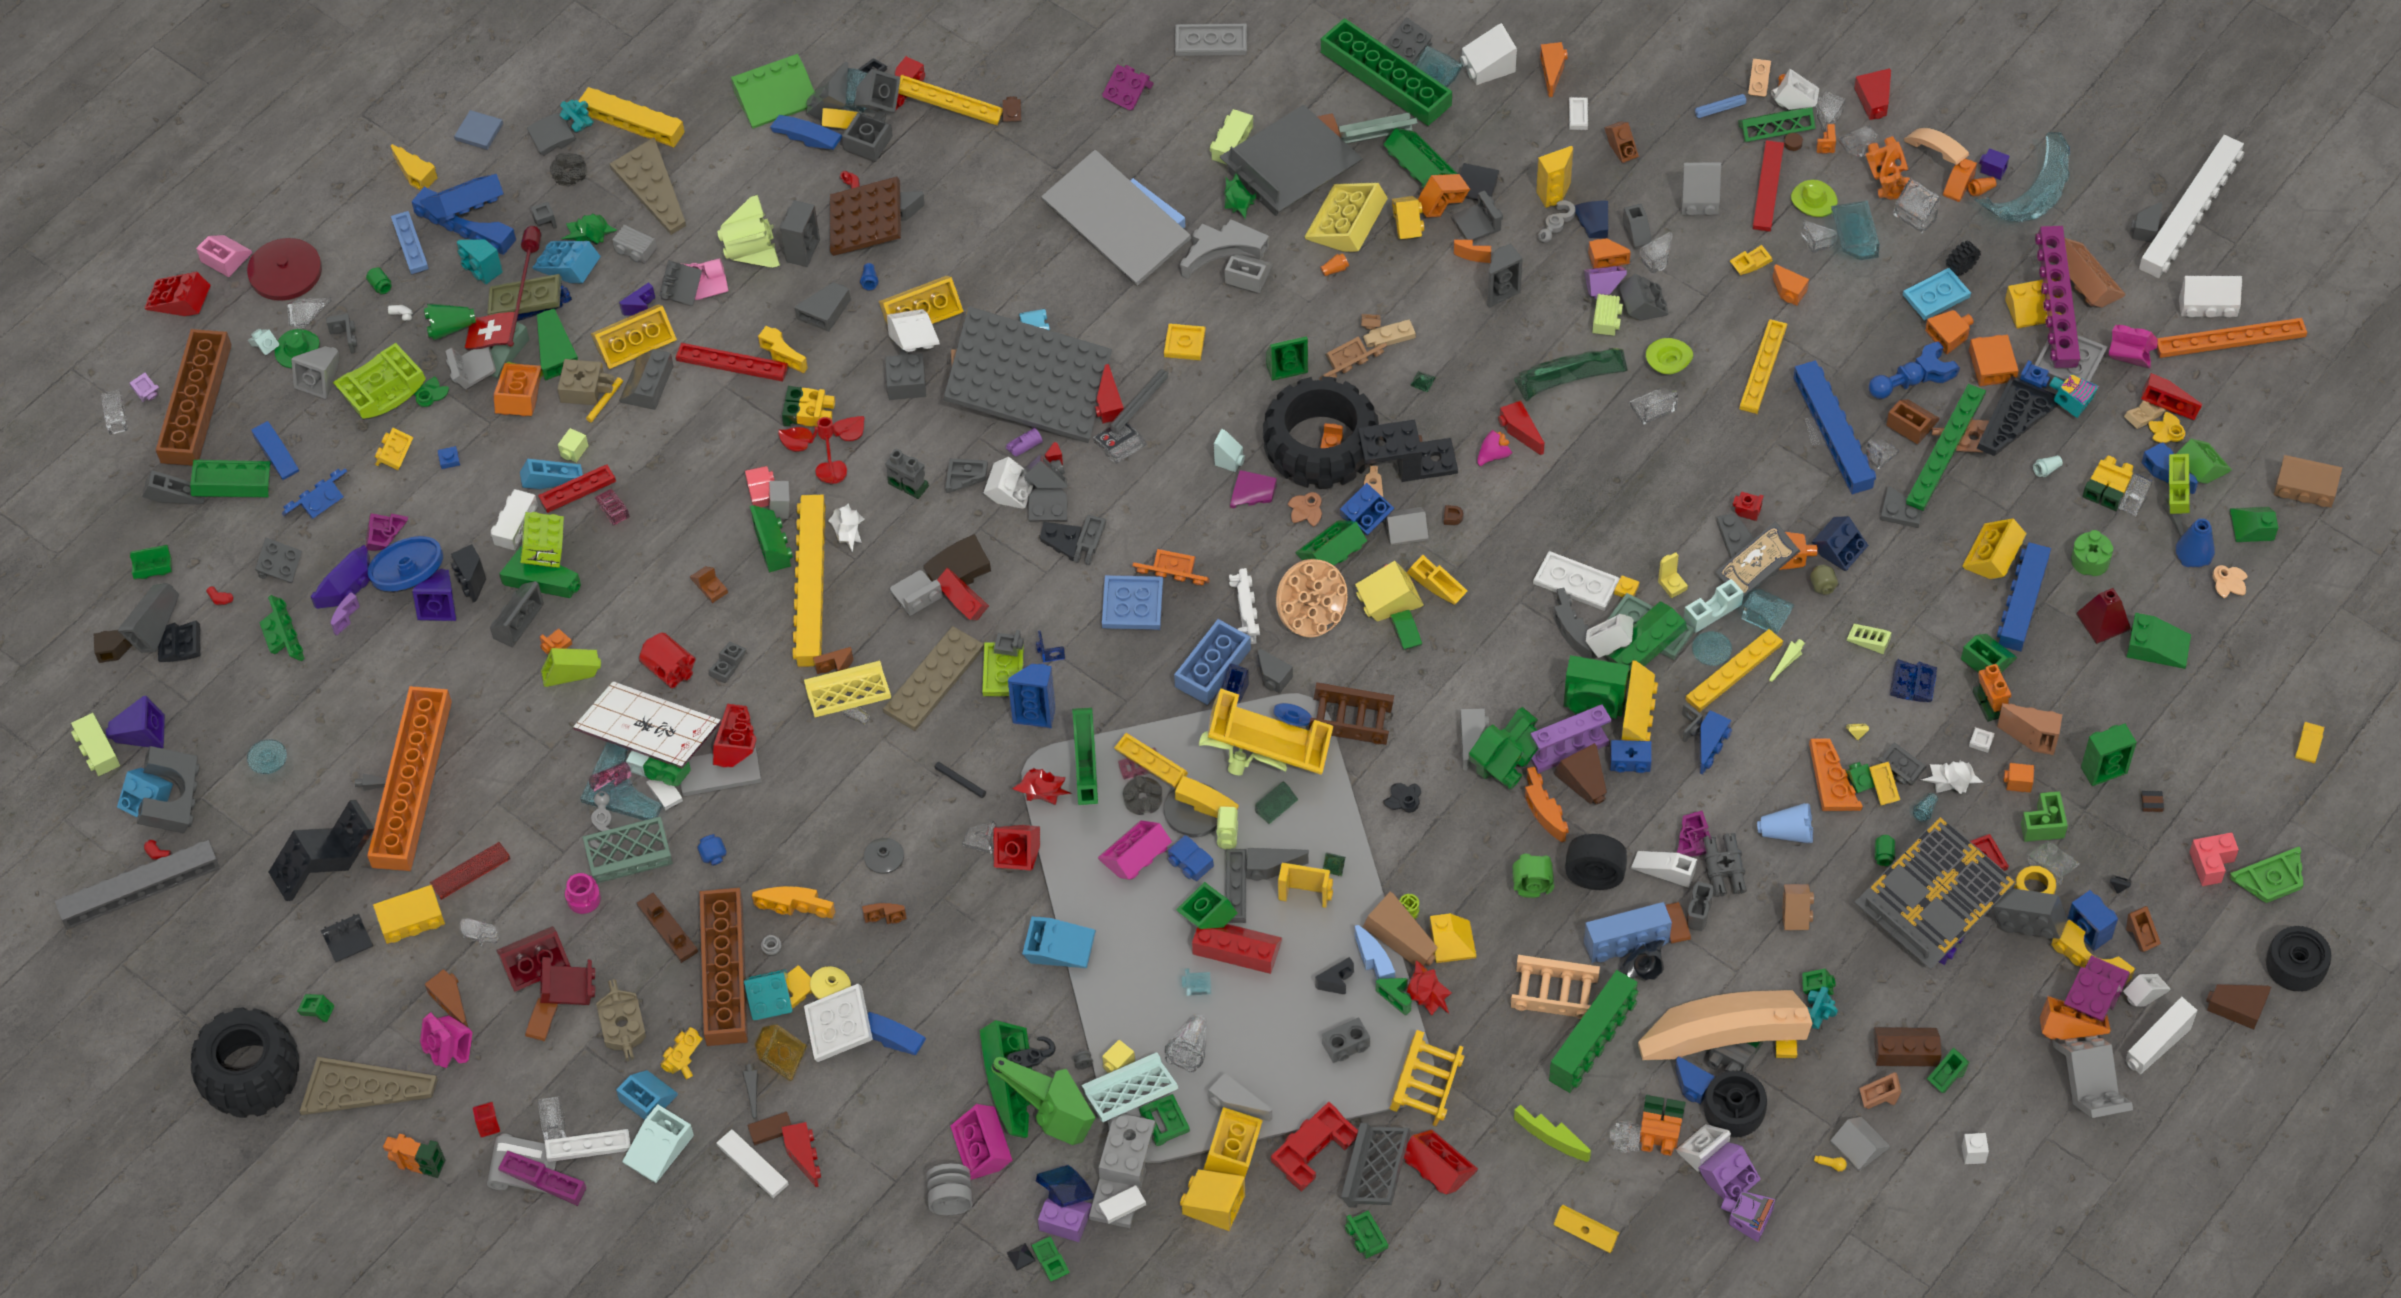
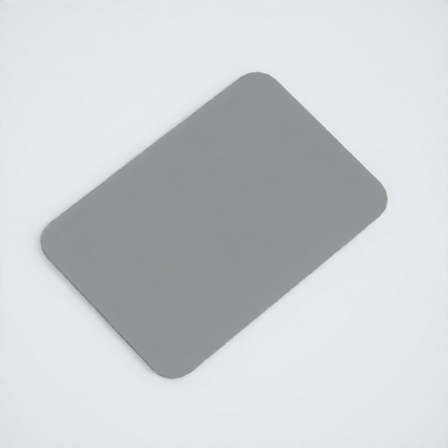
[1021,693,1435,1163]

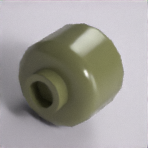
[1810,565,1838,595]

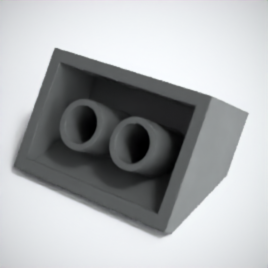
[1487,243,1523,308]
[619,349,674,410]
[490,581,544,648]

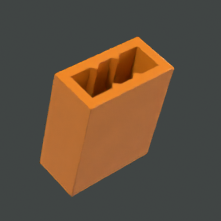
[1969,335,2019,386]

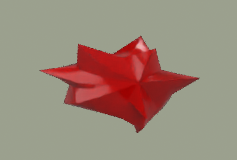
[1012,768,1072,805]
[1407,960,1452,1016]

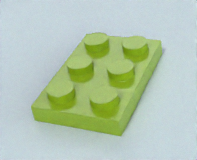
[982,642,1024,696]

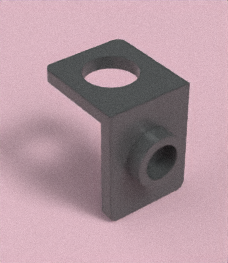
[1682,703,1703,742]

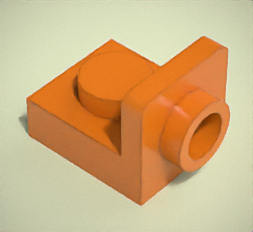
[1816,124,1836,154]
[1320,423,1343,448]
[540,629,572,654]

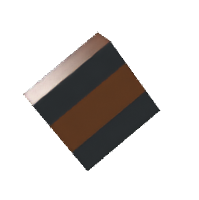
[2141,791,2164,812]

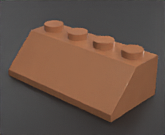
[2054,238,2126,308]

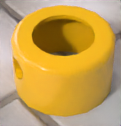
[2013,866,2056,894]

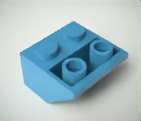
[117,768,173,817]
[616,1070,678,1120]

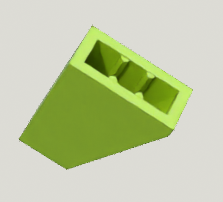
[541,648,601,687]

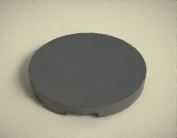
[1164,783,1217,837]

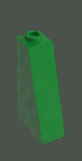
[537,309,578,381]
[499,546,581,598]

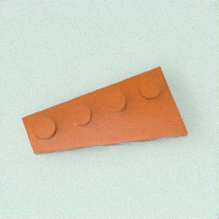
[1809,739,1863,811]

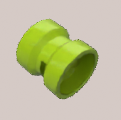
[1399,894,1419,919]

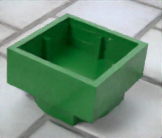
[1563,655,1629,719]

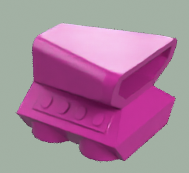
[2109,325,2158,368]
[420,1013,472,1068]

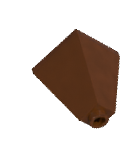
[1554,743,1607,805]

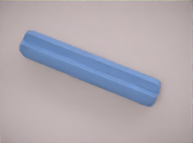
[1695,94,1746,118]

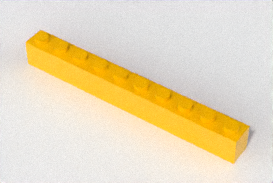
[793,495,826,667]

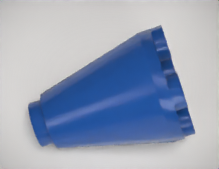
[2176,519,2215,567]

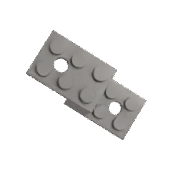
[2052,1035,2133,1118]

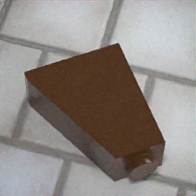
[2206,984,2272,1030]

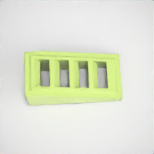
[1847,624,1892,654]

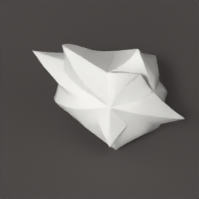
[828,503,864,552]
[1921,760,1983,794]

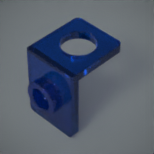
[1036,631,1065,663]

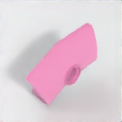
[680,258,729,300]

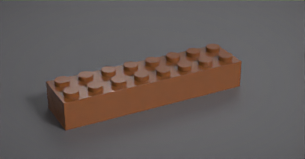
[156,329,232,466]
[700,888,748,1046]

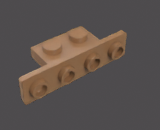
[1319,336,1388,380]

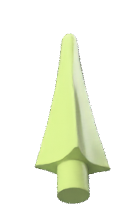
[1769,639,1805,682]

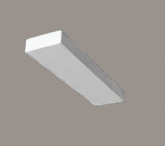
[545,1129,631,1162]
[717,1129,789,1198]

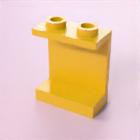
[1278,863,1333,908]

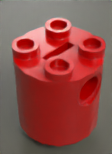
[639,632,696,689]

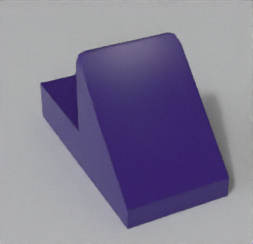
[619,282,655,316]

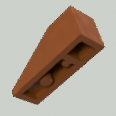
[425,969,468,1027]

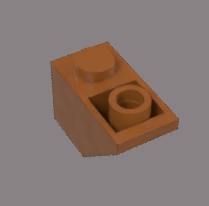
[1604,121,1639,163]

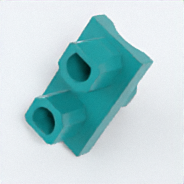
[560,100,594,132]
[1807,987,1838,1029]

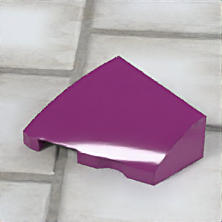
[1230,470,1277,508]
[365,513,408,551]
[1677,810,1711,857]

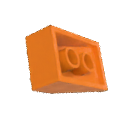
[494,363,542,416]
[2040,996,2111,1040]

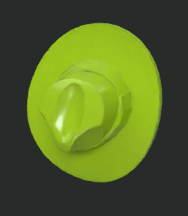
[1791,180,1838,217]
[1646,338,1693,374]

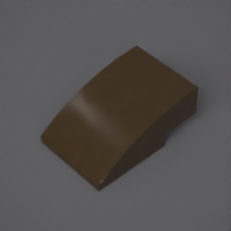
[923,534,991,595]

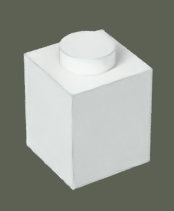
[1962,1133,1989,1164]

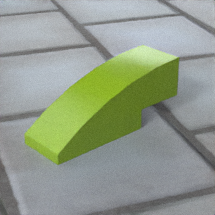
[2169,454,2190,514]

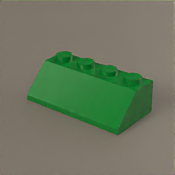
[1384,128,1458,188]
[1604,601,1687,680]

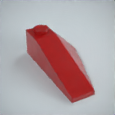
[713,704,756,767]

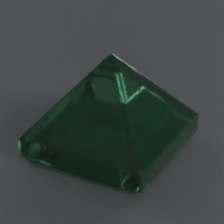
[1411,371,1435,392]
[1323,852,1346,876]

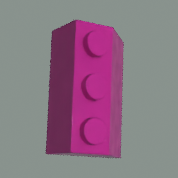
[1098,820,1172,880]
[950,1104,1013,1180]

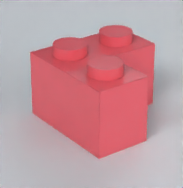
[2189,833,2239,886]

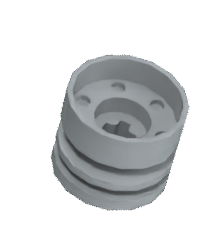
[926,1163,973,1216]

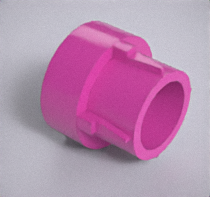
[565,873,601,914]

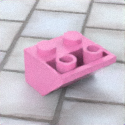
[196,235,252,277]

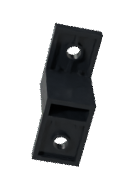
[1358,419,1458,482]
[268,800,374,901]

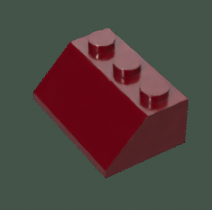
[496,926,571,992]

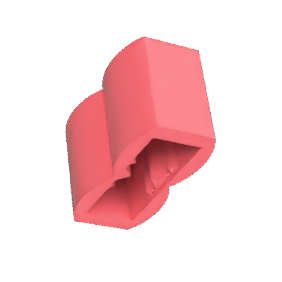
[745,466,774,507]

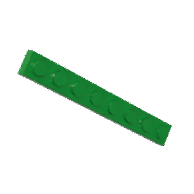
[1906,384,1986,511]

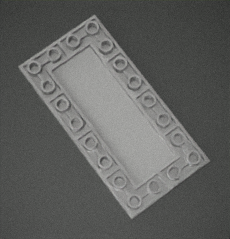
[1041,150,1191,286]

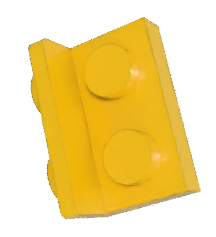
[374,428,413,470]

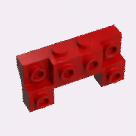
[1271,1102,1358,1192]

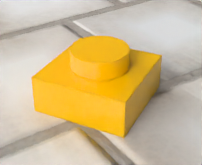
[1614,576,1640,598]

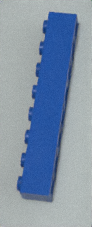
[1793,360,1876,494]

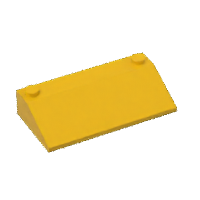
[1208,688,1333,775]

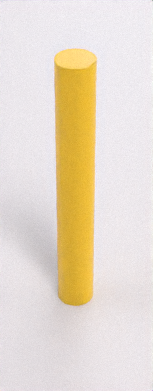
[586,377,623,423]

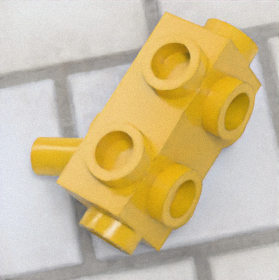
[660,1027,703,1080]

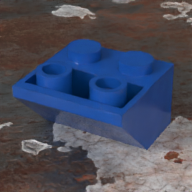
[1340,483,1394,536]

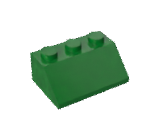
[750,505,793,573]
[1295,520,1367,566]

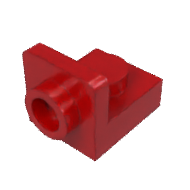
[473,1102,500,1137]

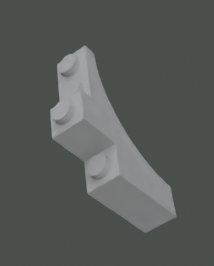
[1180,219,1269,279]

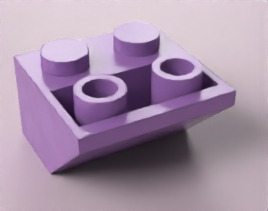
[1698,1142,1761,1201]

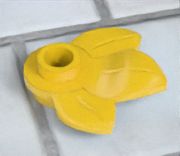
[2148,412,2185,443]

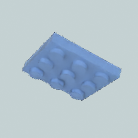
[1102,575,1163,630]

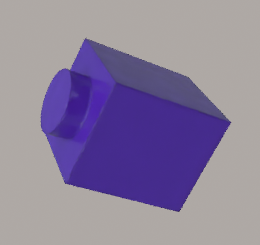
[1979,148,2010,180]

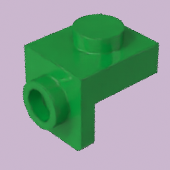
[1845,762,1875,793]

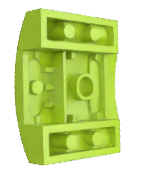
[333,343,426,419]

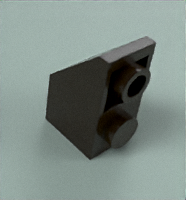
[93,630,133,663]

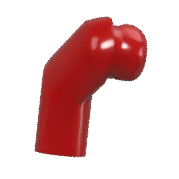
[840,171,860,189]
[144,839,171,860]

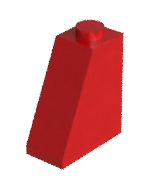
[1854,68,1891,120]

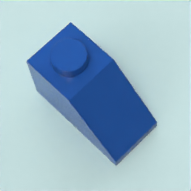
[1675,1056,1715,1105]

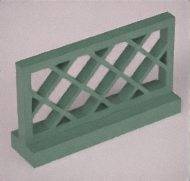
[1338,113,1418,143]
[582,816,673,884]

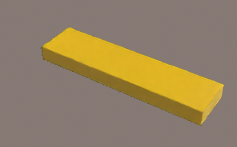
[1114,733,1188,788]

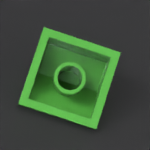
[2176,438,2232,484]

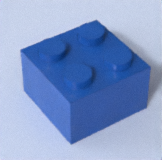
[2067,890,2118,951]

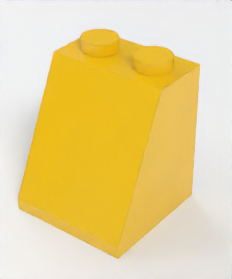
[1180,1169,1245,1231]

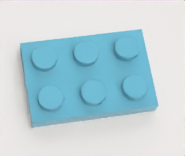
[1903,268,1971,321]

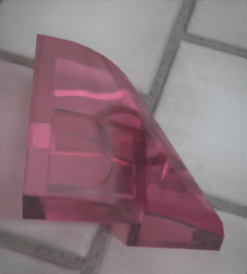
[589,762,632,792]

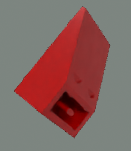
[144,272,211,316]

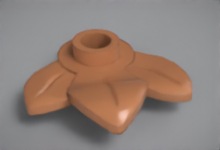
[1288,492,1322,527]

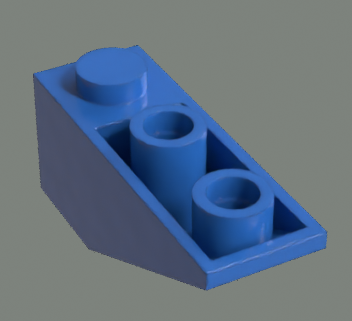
[2141,442,2198,494]
[1699,710,1732,775]

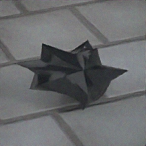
[1620,940,1665,982]

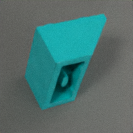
[457,239,503,284]

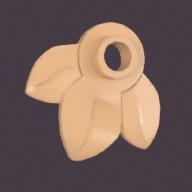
[2212,565,2247,598]

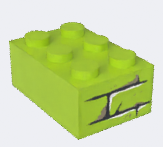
[521,512,564,567]

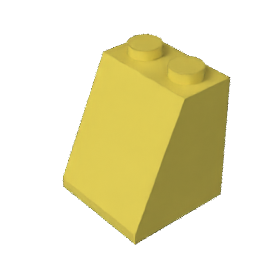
[1355,561,1424,622]

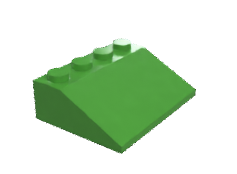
[731,54,814,129]

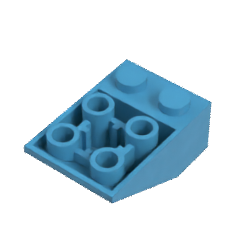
[532,241,601,283]
[1022,916,1096,968]

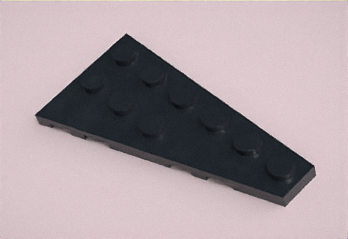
[1976,376,2059,456]

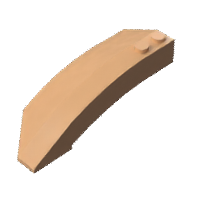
[1638,990,1812,1060]

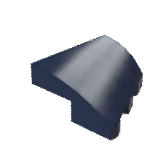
[1574,201,1608,239]

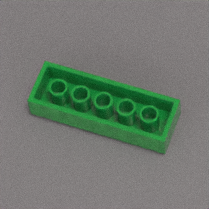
[1549,970,1639,1093]

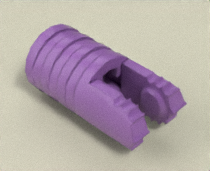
[1006,428,1043,457]

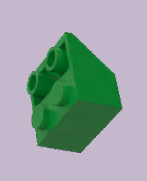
[1961,634,2017,673]

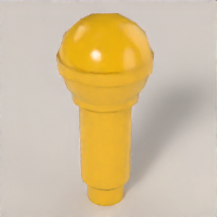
[1814,1155,1847,1172]

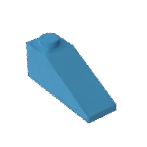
[520,459,583,489]

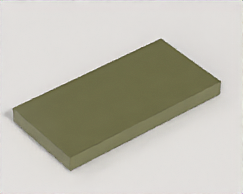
[487,274,562,316]

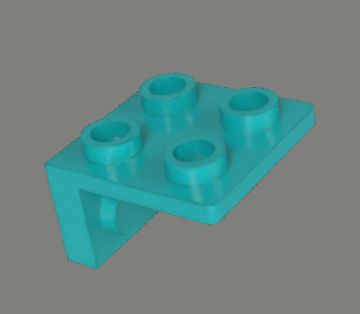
[744,969,793,1020]

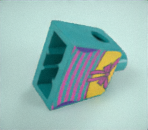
[2049,374,2099,418]

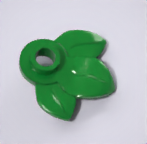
[414,376,449,407]

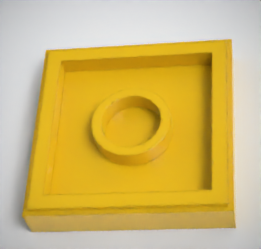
[1164,324,1206,360]

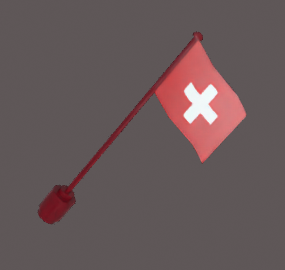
[465,226,542,350]

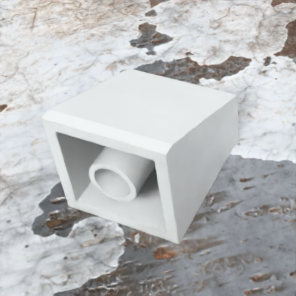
[1460,23,1517,85]

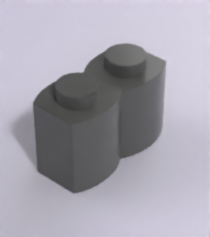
[1687,882,1713,931]

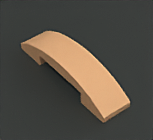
[1904,128,1969,165]

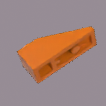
[1540,42,1568,97]

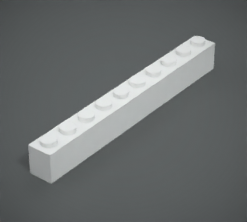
[2139,135,2244,278]

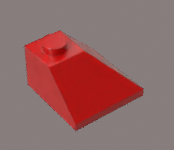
[994,825,1040,870]

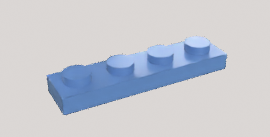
[391,211,429,274]

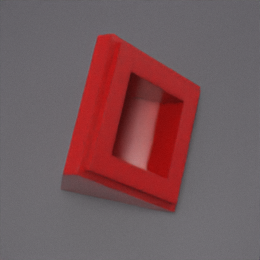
[1045,442,1063,465]

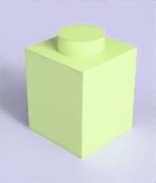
[558,428,588,463]

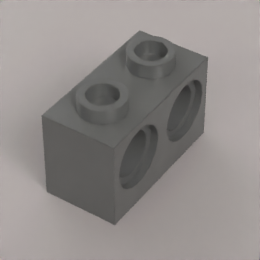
[1322,1017,1370,1063]

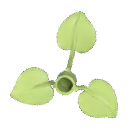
[1199,731,1287,776]

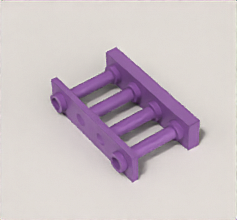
[1530,705,1611,773]

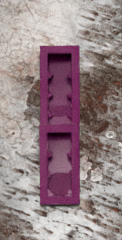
[498,1150,587,1206]

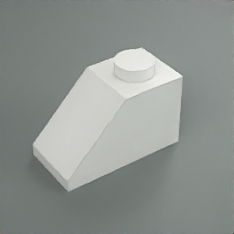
[2123,974,2171,1007]

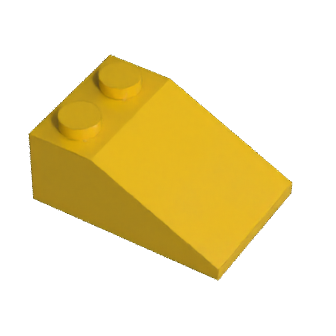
[1204,1107,1263,1177]

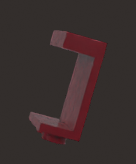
[540,957,595,1005]

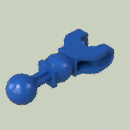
[1869,342,1960,399]

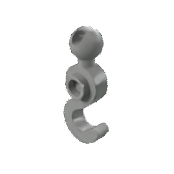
[1538,200,1575,243]
[589,791,613,851]

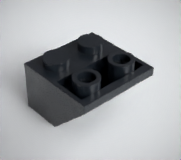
[450,544,486,603]

